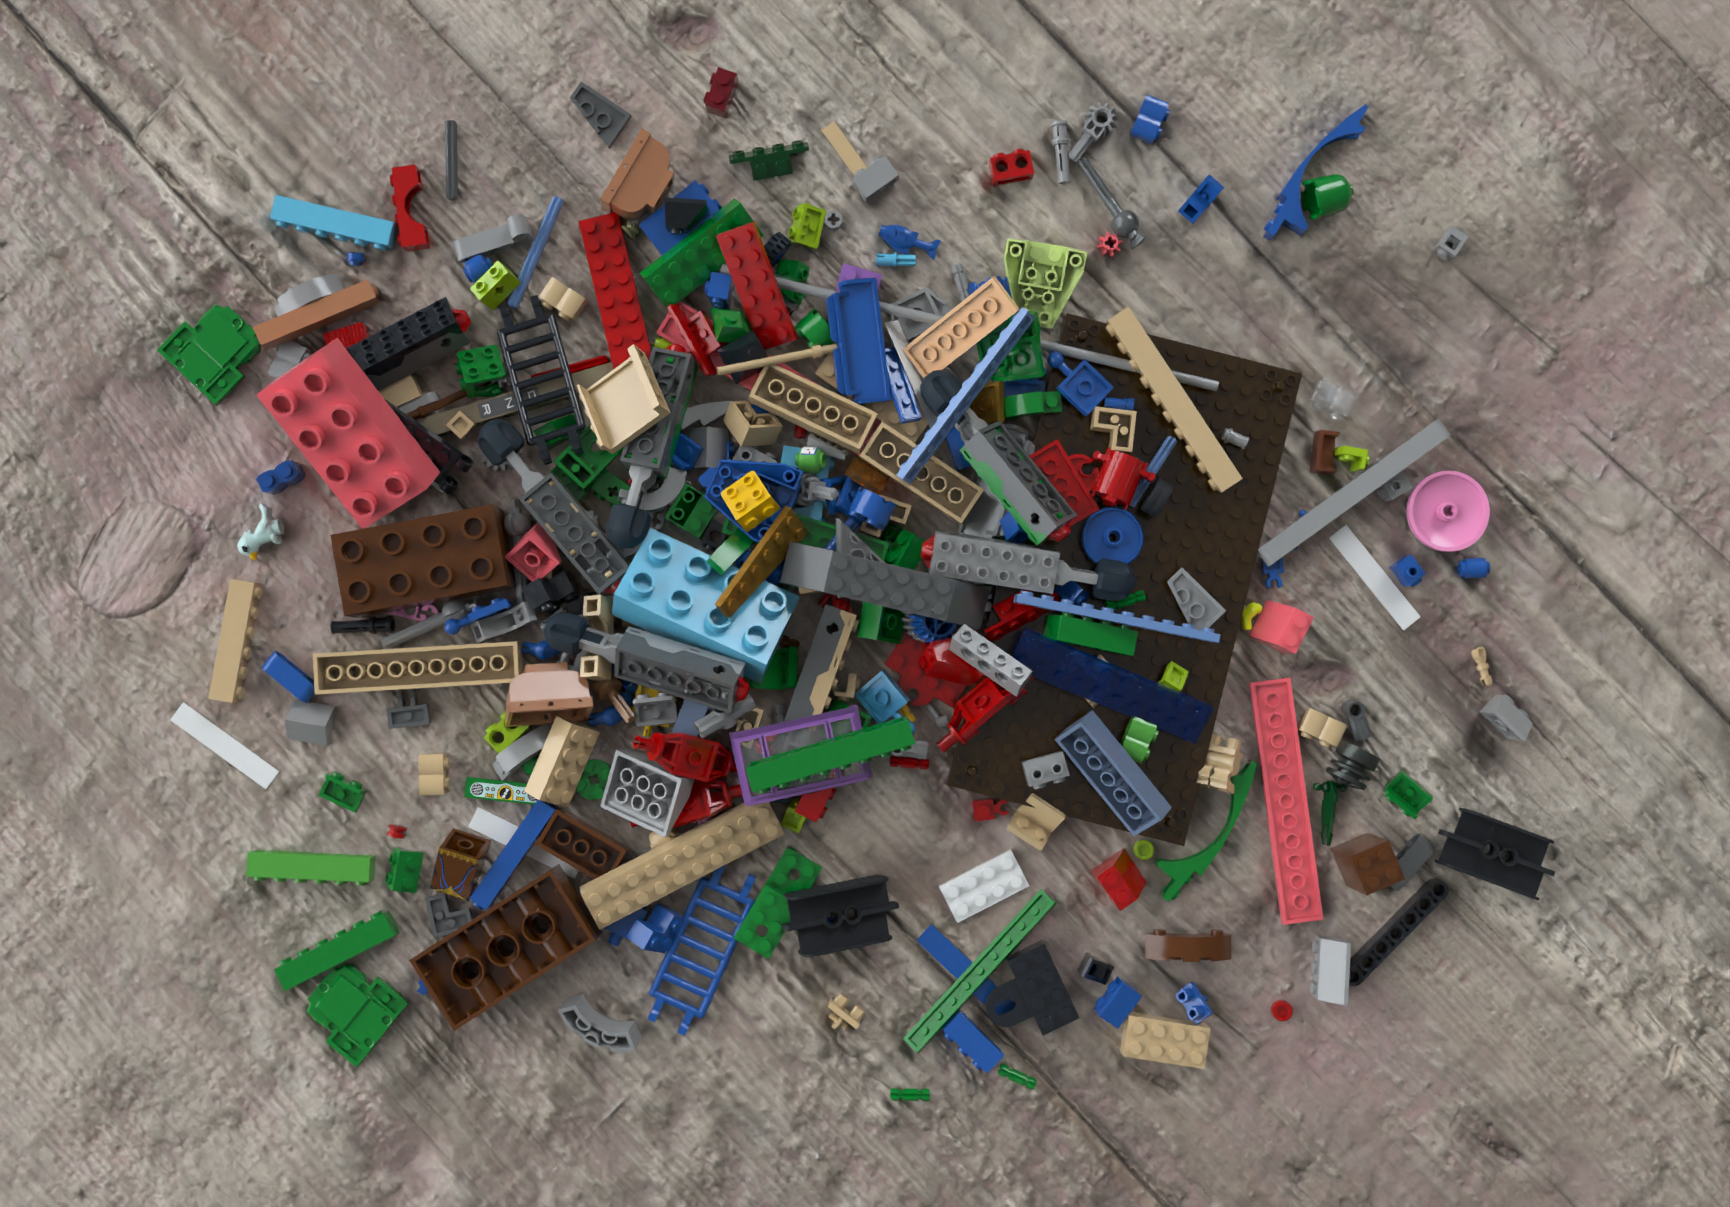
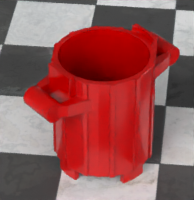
[1091,447,1155,511]

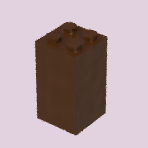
[1330,833,1405,895]

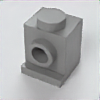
[1434,225,1469,260]

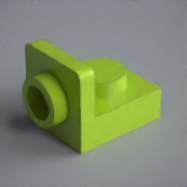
[1155,661,1189,698]
[780,798,806,833]

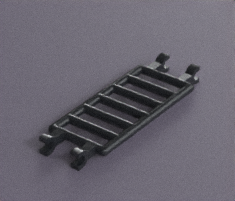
[497,295,586,465]

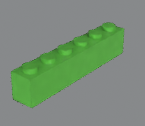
[246,850,376,885]

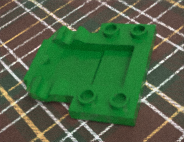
[157,305,261,406]
[307,964,410,1067]

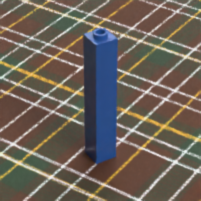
[469,800,559,910]

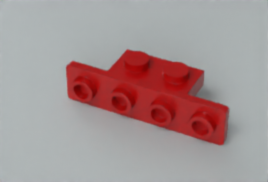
[667,304,724,376]
[984,589,1060,642]

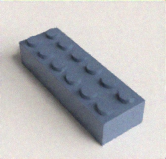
[1055,710,1172,836]

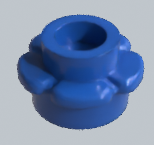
[345,252,366,266]

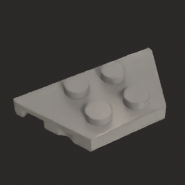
[889,287,953,348]

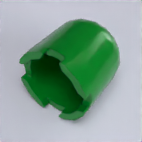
[1300,174,1353,220]

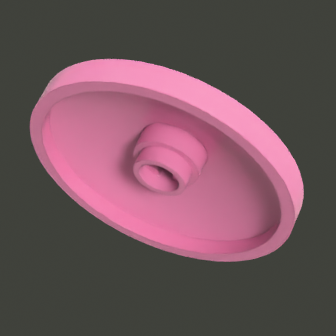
[1406,471,1490,552]

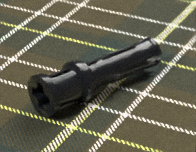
[330,615,395,634]

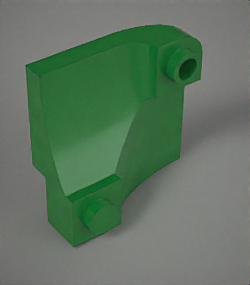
[976,310,1045,381]

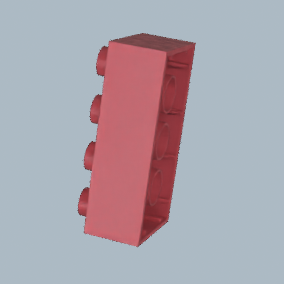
[256,338,440,529]

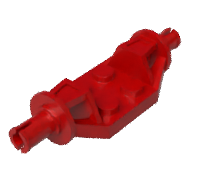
[936,664,1039,753]
[633,732,745,782]
[630,779,743,828]

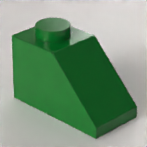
[533,414,582,450]

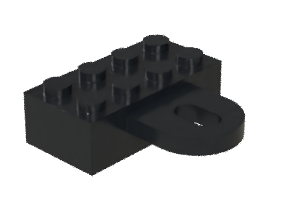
[985,940,1079,1036]

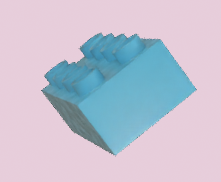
[611,528,799,683]

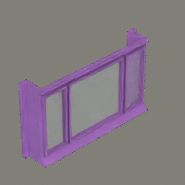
[729,705,873,806]

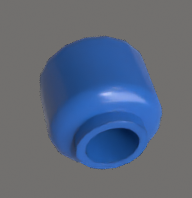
[463,255,493,283]

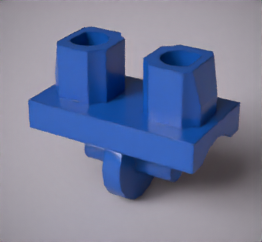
[1176,982,1213,1025]

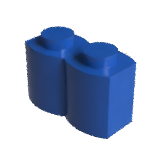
[1130,95,1170,144]
[256,460,306,495]

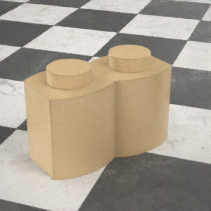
[539,277,588,322]
[1297,708,1347,749]
[418,753,451,795]

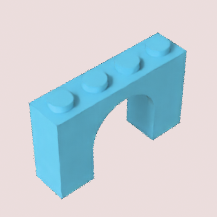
[781,445,835,522]

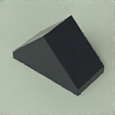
[1077,952,1114,985]

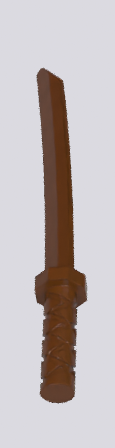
[406,381,492,419]

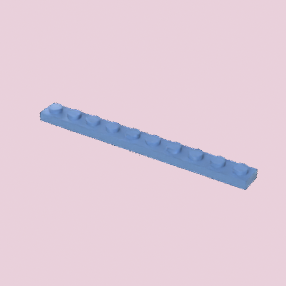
[897,307,1035,484]
[1013,591,1221,643]

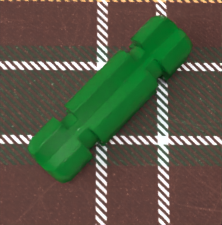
[1106,590,1146,610]
[998,1064,1037,1090]
[890,1088,930,1101]

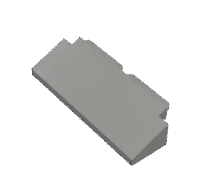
[958,423,1035,539]

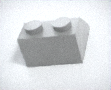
[1480,694,1533,742]

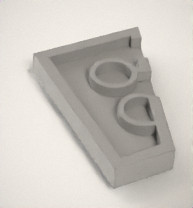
[1167,567,1226,640]

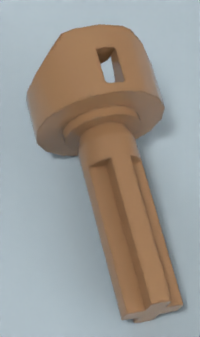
[591,671,636,724]

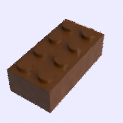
[535,807,630,879]

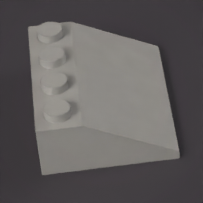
[600,748,694,837]

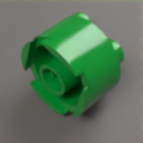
[794,308,837,348]

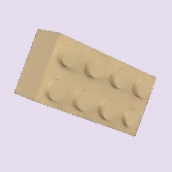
[524,716,600,807]
[1120,1012,1211,1069]

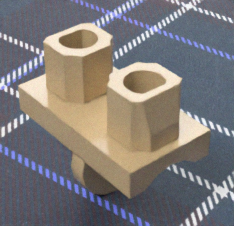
[828,992,864,1030]

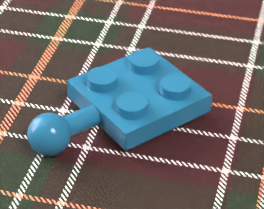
[854,669,916,735]

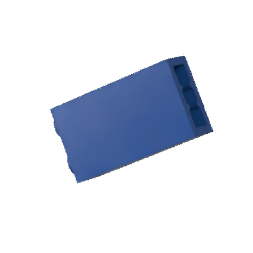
[639,180,722,255]

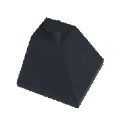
[665,198,710,236]
[717,330,768,384]

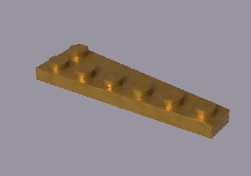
[715,506,809,618]

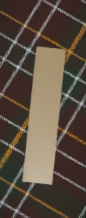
[821,122,867,175]

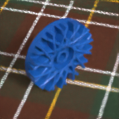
[1081,507,1143,564]

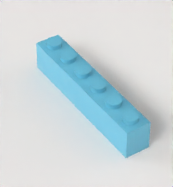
[270,195,398,251]

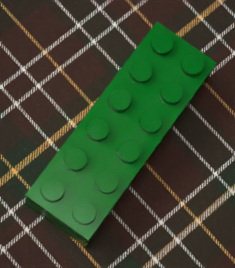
[639,198,763,309]

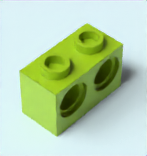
[483,711,533,753]

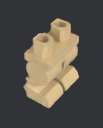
[1197,734,1243,794]

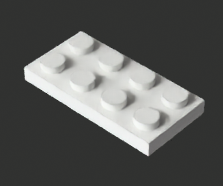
[939,849,1029,923]

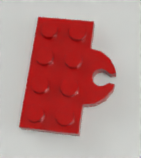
[1029,439,1099,527]
[884,630,966,708]

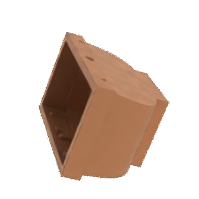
[600,128,674,220]
[505,662,593,727]

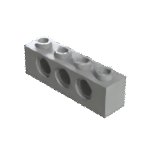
[949,624,1032,697]

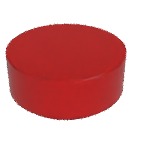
[1271,1000,1293,1022]

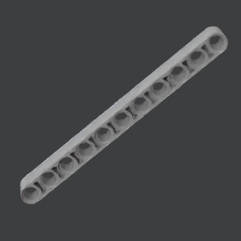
[1258,418,1451,567]

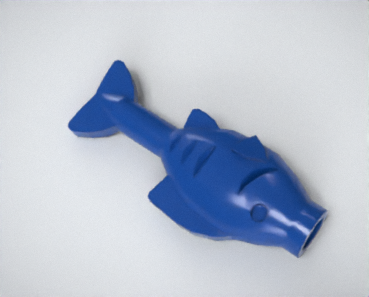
[878,225,941,260]

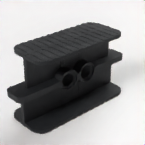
[1434,807,1555,900]
[782,875,899,958]

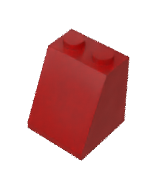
[920,638,986,686]
[1091,848,1147,911]

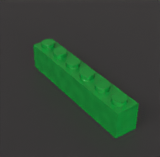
[274,911,400,991]

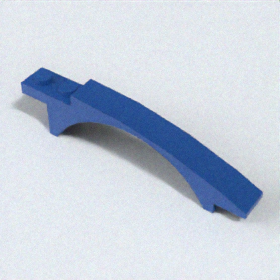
[1263,104,1369,241]

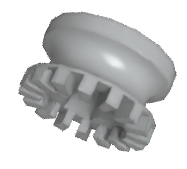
[825,210,843,231]

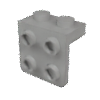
[633,692,677,727]

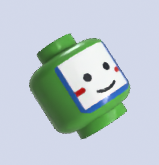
[795,447,826,474]

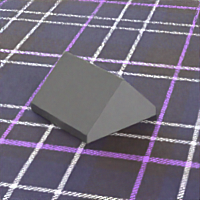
[689,426,729,469]
[285,699,336,746]

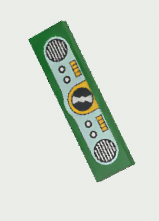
[464,777,538,805]

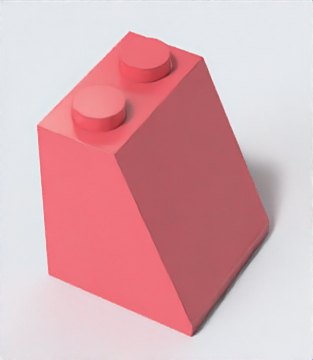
[1248,600,1314,654]

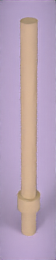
[717,344,837,375]

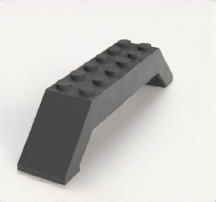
[780,542,989,630]

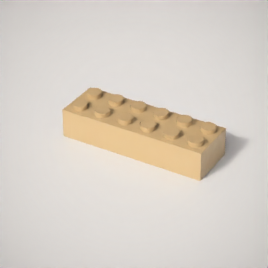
[815,343,929,443]
[749,364,878,455]
[859,422,984,524]

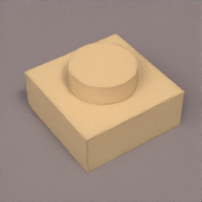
[446,410,476,439]

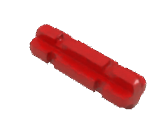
[890,755,929,770]

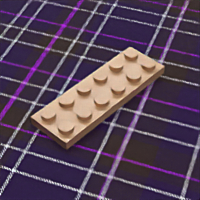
[902,276,1020,378]

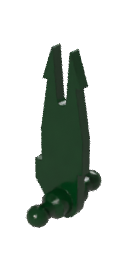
[1313,780,1347,846]

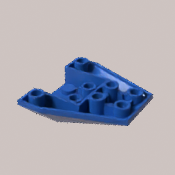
[704,459,804,542]

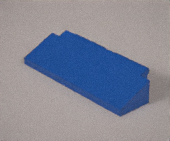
[826,278,891,405]

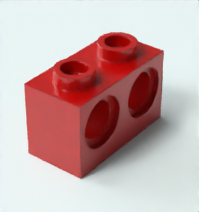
[989,149,1034,187]

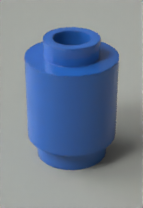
[1458,558,1490,579]

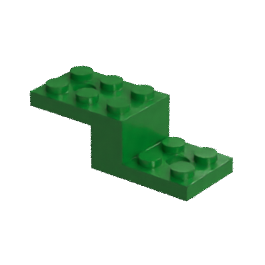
[550,424,624,503]
[734,846,822,959]

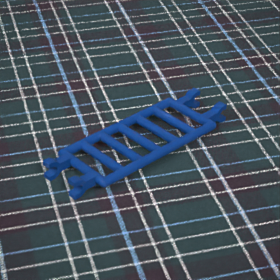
[648,864,756,1036]

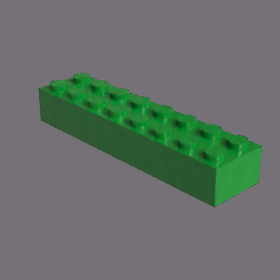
[746,716,915,794]

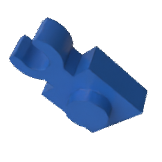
[1261,557,1284,588]

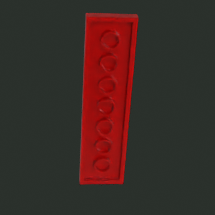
[578,212,651,369]

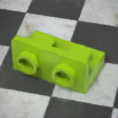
[788,203,826,250]
[1334,445,1370,472]

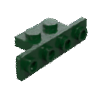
[729,140,809,181]

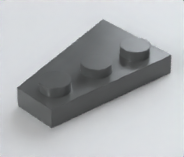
[570,82,632,149]

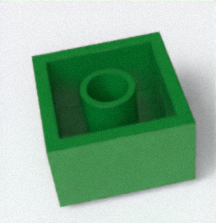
[857,602,905,644]

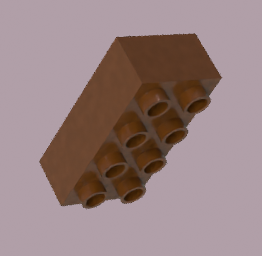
[330,504,516,618]

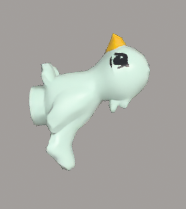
[237,503,284,561]

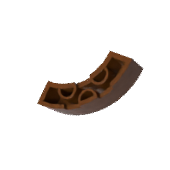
[1145,929,1231,962]

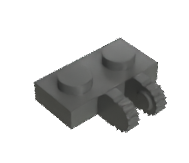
[387,689,431,729]

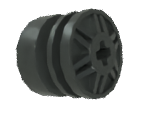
[1326,740,1380,791]

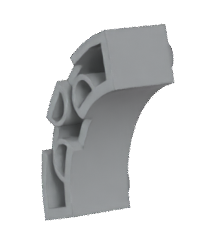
[558,994,642,1052]

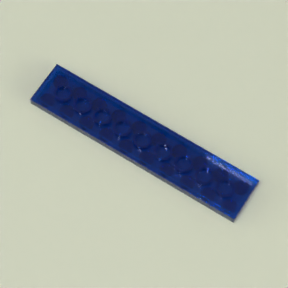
[1012,628,1214,744]

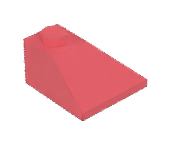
[505,523,561,582]

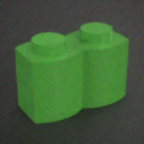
[1120,715,1158,764]

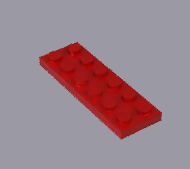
[716,221,798,350]

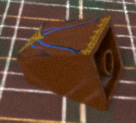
[430,828,491,901]

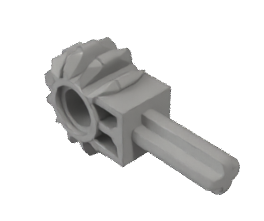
[1068,102,1118,162]
[795,473,839,506]

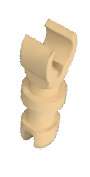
[1471,647,1492,687]

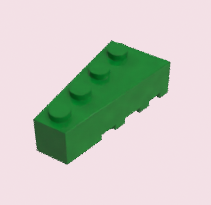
[1043,612,1138,656]

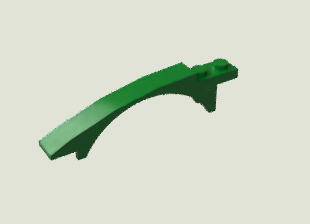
[1154,760,1257,902]

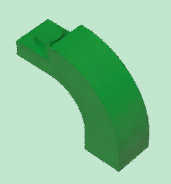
[1004,391,1062,422]

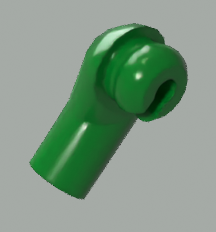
[475,383,503,397]

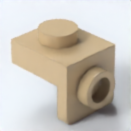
[834,673,861,701]

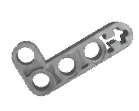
[453,214,534,263]

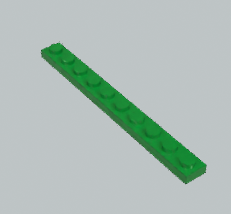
[903,889,1056,1054]

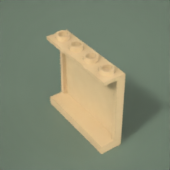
[577,344,671,454]

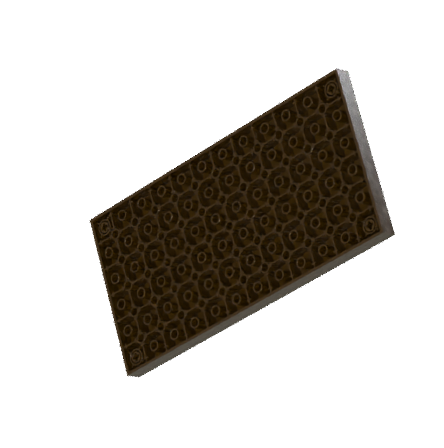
[945,313,1302,846]

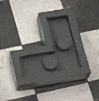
[425,893,473,938]

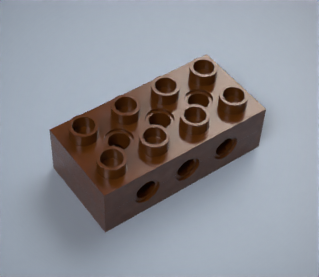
[409,864,603,1031]

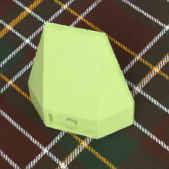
[1004,238,1087,329]

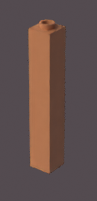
[253,279,379,351]

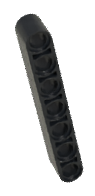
[1349,879,1449,987]

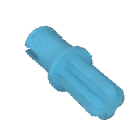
[876,252,916,268]

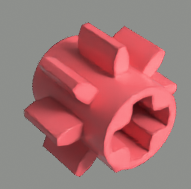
[1097,231,1122,258]

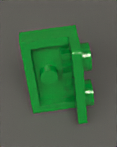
[775,259,809,305]
[1384,770,1433,819]
[318,771,367,813]
[385,847,424,893]

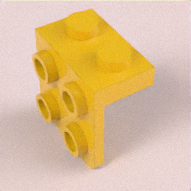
[721,471,781,532]

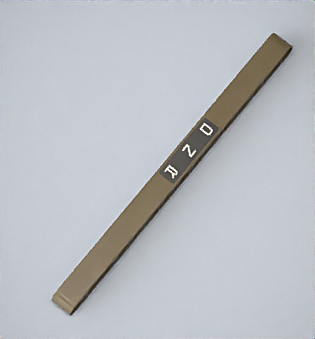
[416,362,613,437]

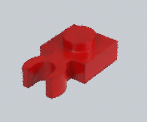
[972,798,1009,821]

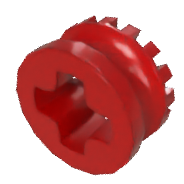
[386,824,407,839]

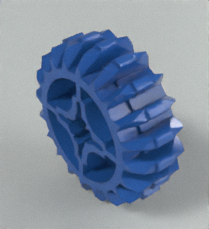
[909,614,960,643]

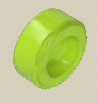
[1133,839,1154,860]

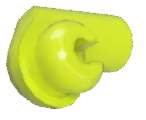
[1241,602,1262,630]

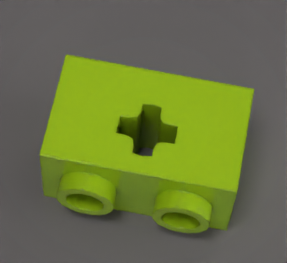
[470,261,521,311]

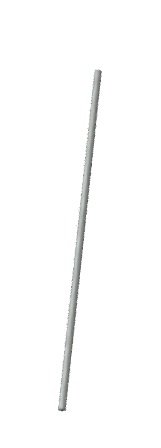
[720,264,1219,391]

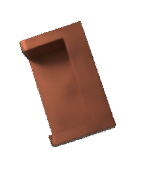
[1310,430,1340,475]

